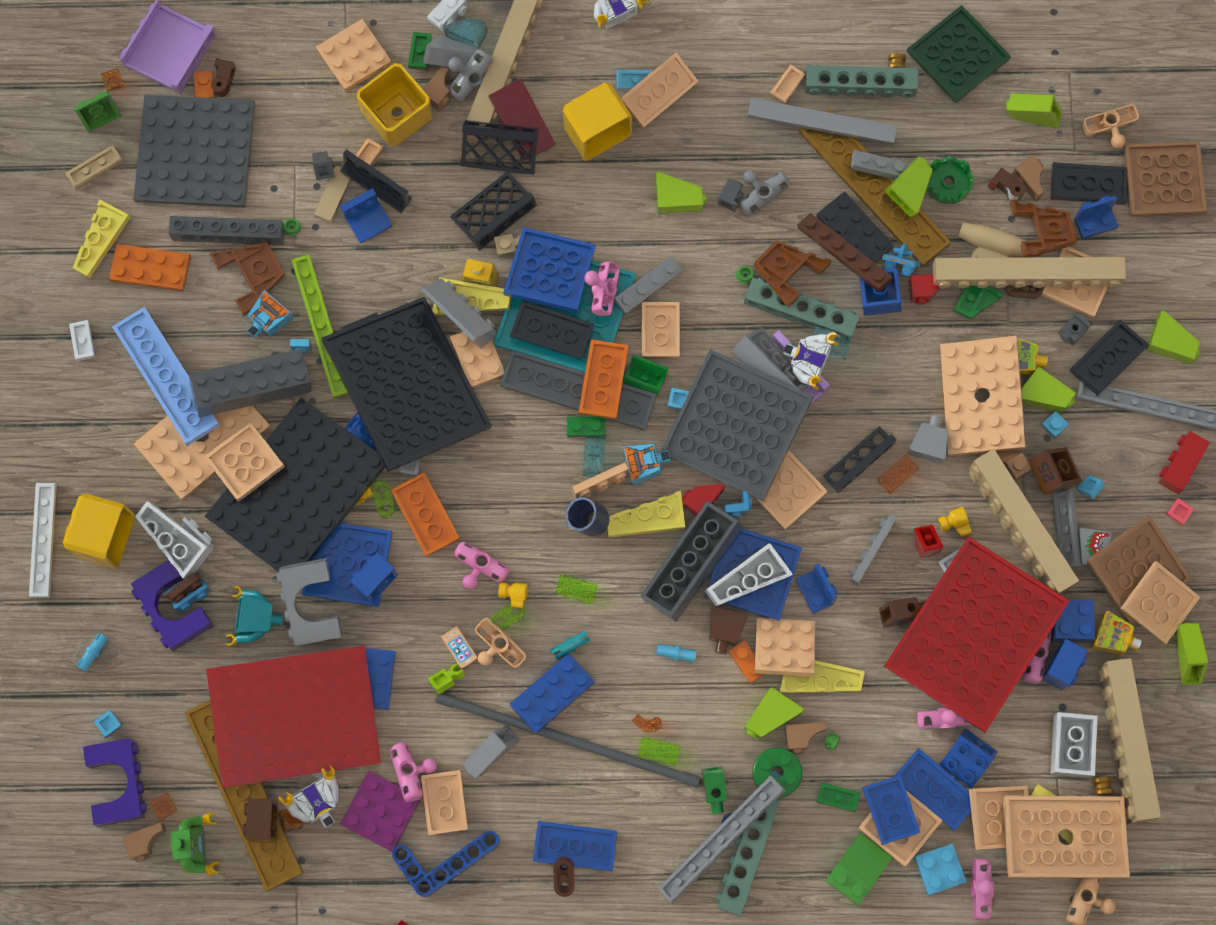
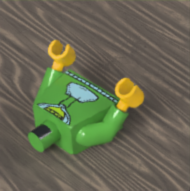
[170,813,220,876]

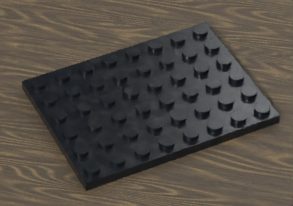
[322,296,492,472]
[205,398,385,572]

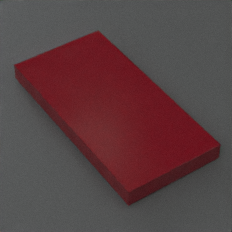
[488,78,556,162]

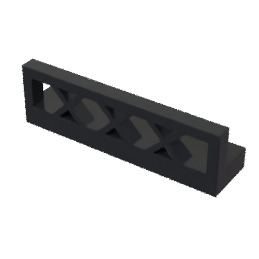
[823,426,897,493]

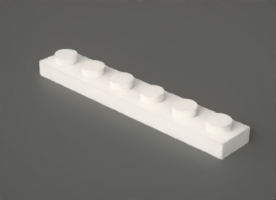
[29,483,57,598]

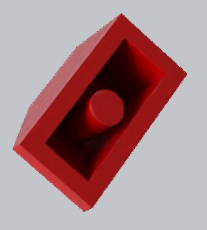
[909,274,941,305]
[682,484,725,516]
[914,524,943,558]

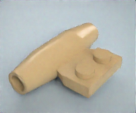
[958,222,1025,258]

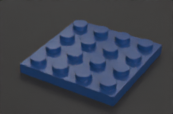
[504,227,596,313]
[302,523,393,607]
[705,529,802,621]

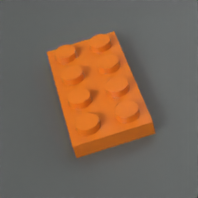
[109,244,191,291]
[579,339,629,420]
[391,472,460,557]

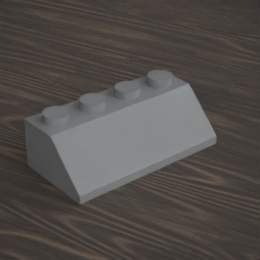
[421,278,497,349]
[732,327,809,391]

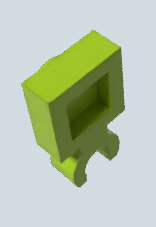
[428,663,465,695]

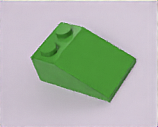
[74,91,122,132]
[825,833,893,906]

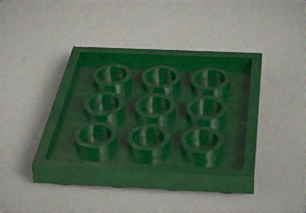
[906,5,1011,104]

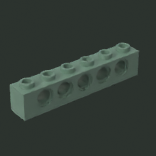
[805,65,918,98]
[744,278,859,342]
[715,800,780,917]

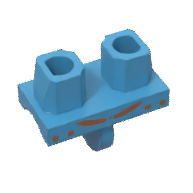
[882,244,921,276]

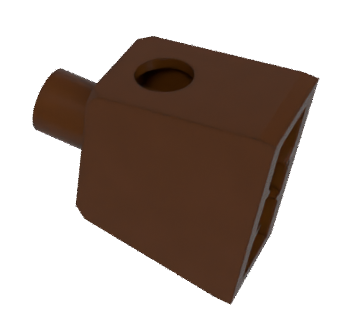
[879,597,926,628]
[709,606,748,655]

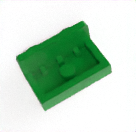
[623,355,668,395]

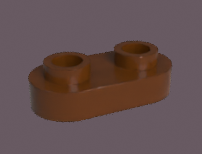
[1005,285,1044,299]
[167,572,203,603]
[553,857,575,897]

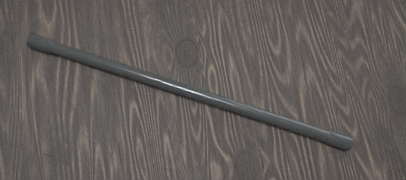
[435,693,701,788]

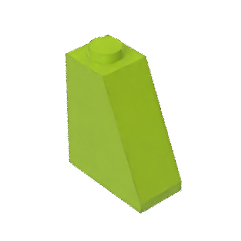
[1006,93,1062,128]
[885,156,933,218]
[656,172,706,214]
[1147,310,1201,365]
[1021,366,1076,413]
[1176,623,1209,685]
[744,687,804,739]

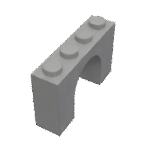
[277,558,342,646]

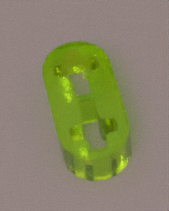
[373,481,395,518]
[491,604,525,630]

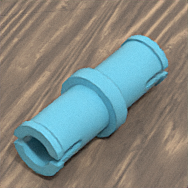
[76,633,109,672]
[656,643,697,663]

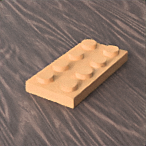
[621,52,699,128]

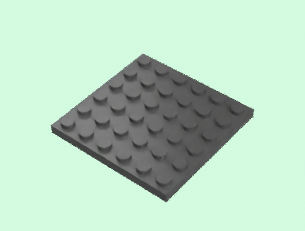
[133,95,255,207]
[661,349,814,502]

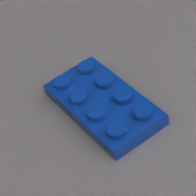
[510,653,595,734]
[894,748,971,831]
[533,821,617,872]

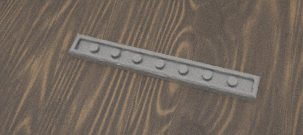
[747,98,897,145]
[1076,381,1216,431]
[657,775,786,904]

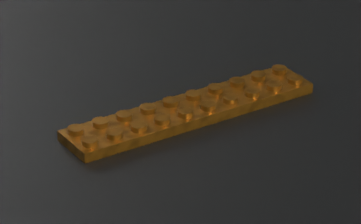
[799,108,951,267]
[184,700,303,892]

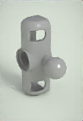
[448,48,493,101]
[739,170,789,217]

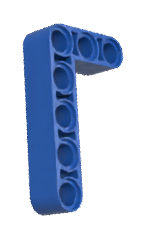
[392,831,500,897]

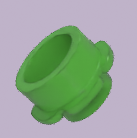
[284,218,301,236]
[736,266,754,284]
[824,732,840,751]

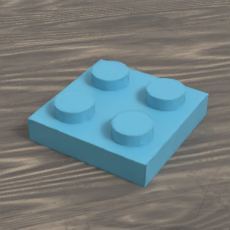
[914,844,967,895]

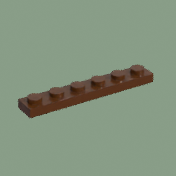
[797,213,892,292]

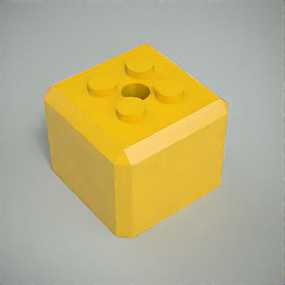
[357,63,433,147]
[563,83,632,161]
[63,493,135,569]

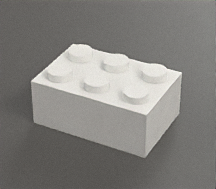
[1050,712,1098,778]

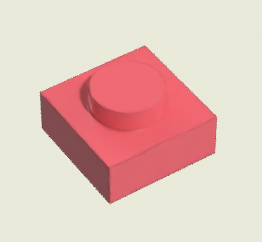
[1166,498,1194,526]

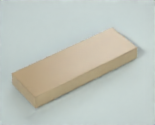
[65,145,124,190]
[314,166,351,223]

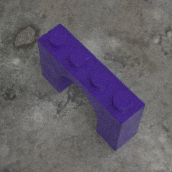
[131,560,214,652]
[83,738,147,827]

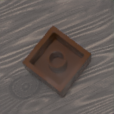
[1029,447,1082,495]
[243,798,278,843]

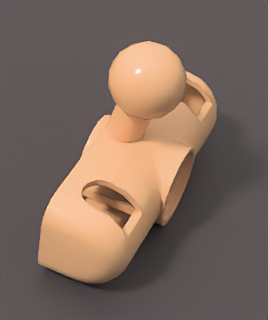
[1082,104,1139,148]
[475,617,527,668]
[1066,878,1116,925]

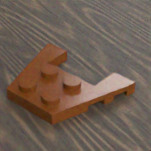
[1010,199,1077,258]
[754,240,832,307]
[209,242,285,316]

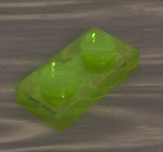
[555,574,598,605]
[638,736,681,766]

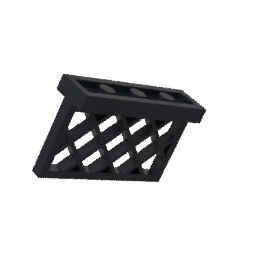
[461,120,539,175]
[340,149,412,214]
[450,171,537,251]

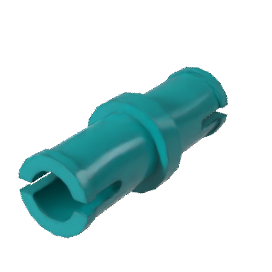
[551,630,591,660]

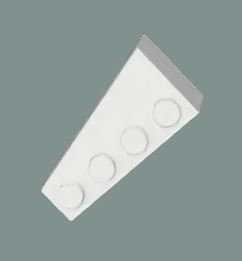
[135,501,213,579]
[705,543,793,606]

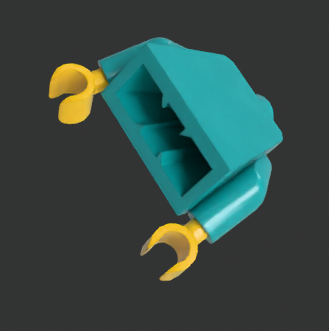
[226,586,282,646]

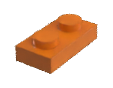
[194,71,214,98]
[728,640,764,684]

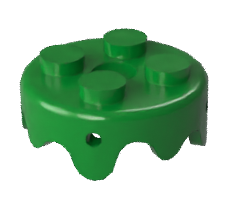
[927,156,973,204]
[752,747,802,798]

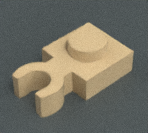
[494,234,521,257]

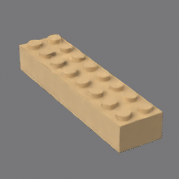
[969,449,1079,595]
[1098,658,1161,824]

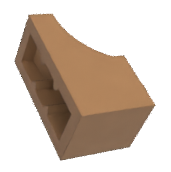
[423,66,451,112]
[1012,155,1044,202]
[996,450,1032,482]
[785,722,826,754]
[122,823,167,862]

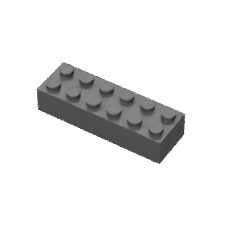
[189,349,311,418]
[640,501,742,622]

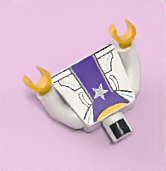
[594,0,649,29]
[783,332,840,390]
[278,765,339,828]

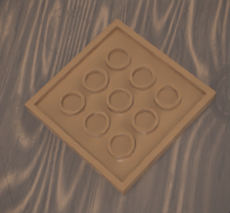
[1124,141,1207,217]
[1087,515,1192,624]

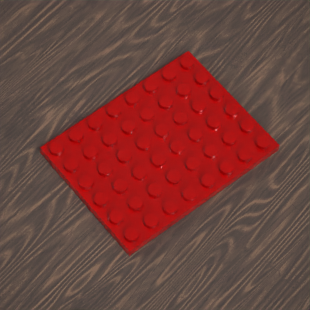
[883,536,1069,733]
[206,646,381,788]

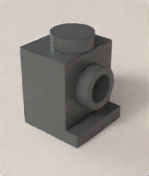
[312,151,335,180]
[718,179,743,212]
[1059,312,1091,346]

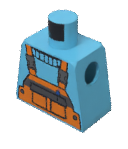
[247,290,294,338]
[623,444,671,485]

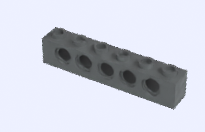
[168,216,285,245]

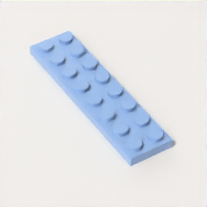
[112,307,220,446]

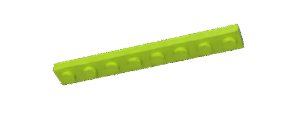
[291,254,348,399]

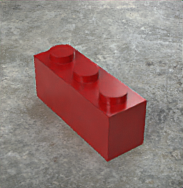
[1158,431,1210,495]

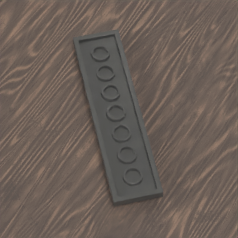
[500,350,657,431]

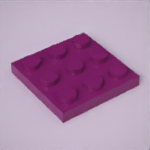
[340,771,421,852]

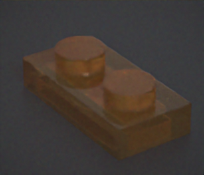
[877,455,919,494]

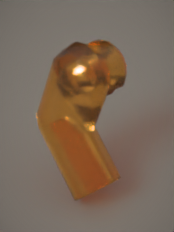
[632,714,662,732]

